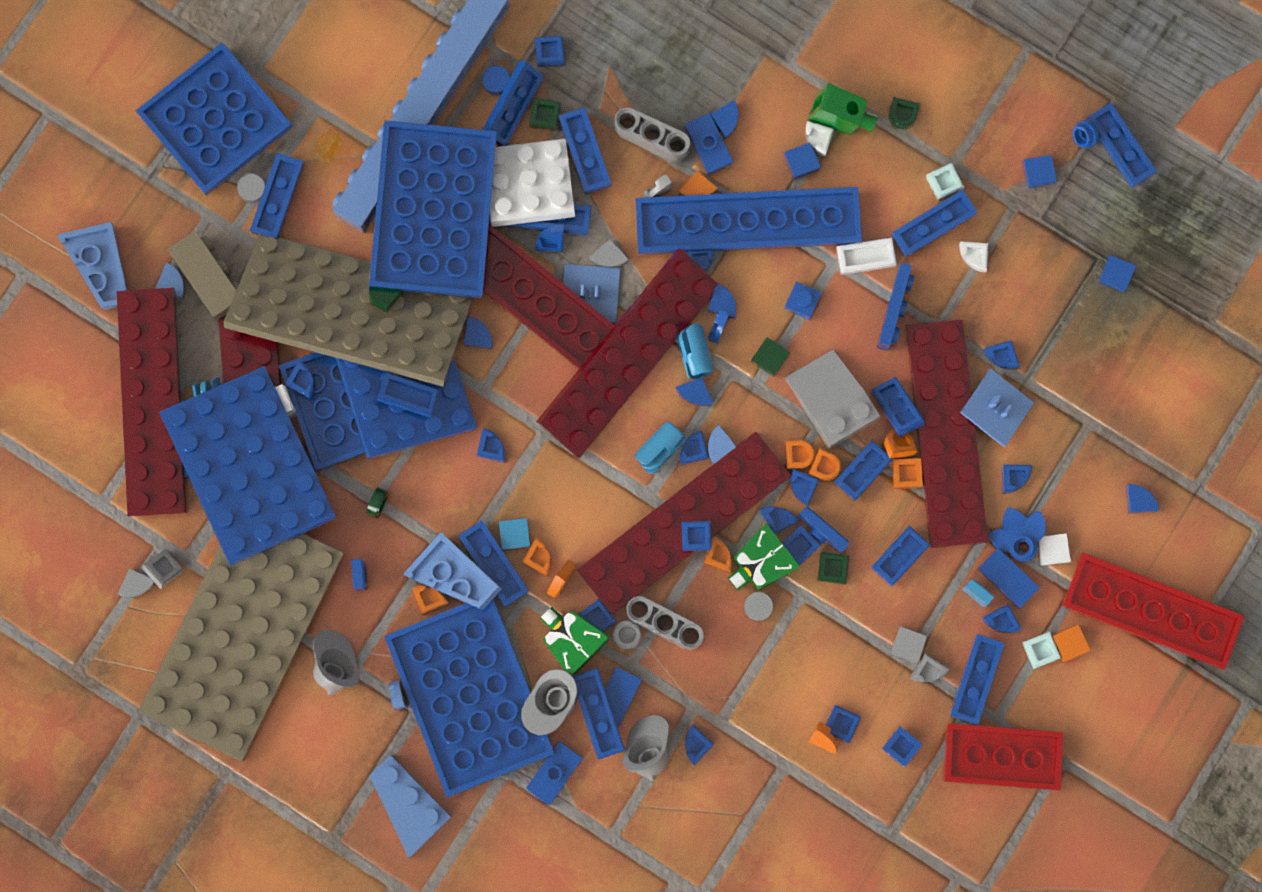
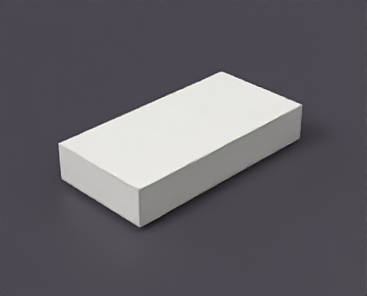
[836,238,897,275]

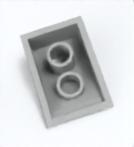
[785,350,880,450]

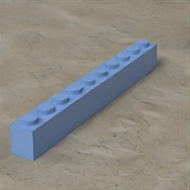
[332,0,511,233]

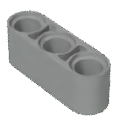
[615,107,690,163]
[627,596,704,651]

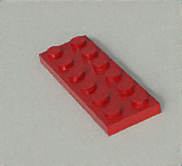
[1061,553,1244,670]

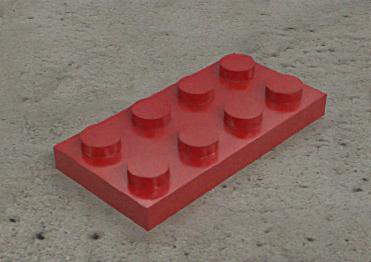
[943,723,1063,791]

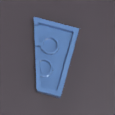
[57,222,128,310]
[403,532,502,610]
[369,755,451,858]

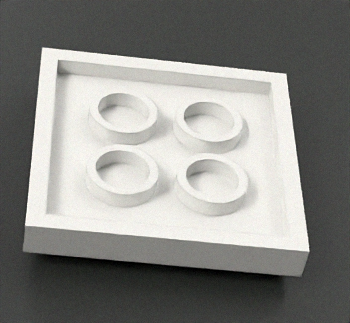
[490,139,575,227]

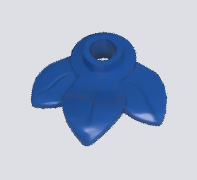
[990,507,1046,562]

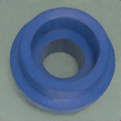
[1072,120,1099,148]

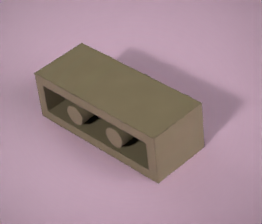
[167,231,239,323]

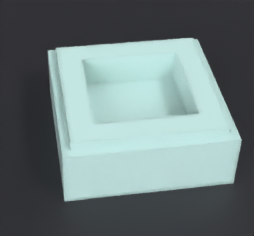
[926,163,964,201]
[1022,632,1061,669]

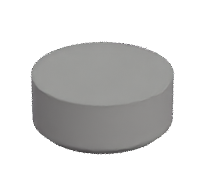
[237,174,266,203]
[744,592,773,621]
[613,620,642,650]

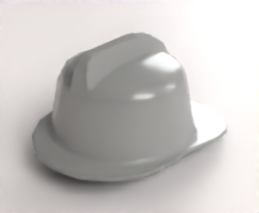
[313,630,360,695]
[521,669,577,735]
[623,715,669,781]

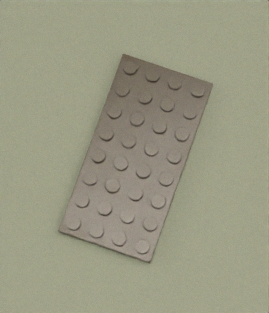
[224,234,474,387]
[138,534,345,762]

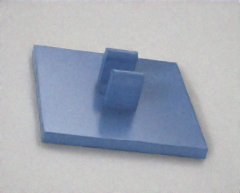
[563,264,620,323]
[960,369,1034,447]

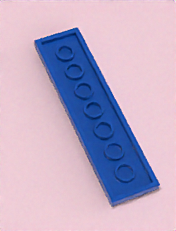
[635,187,862,255]

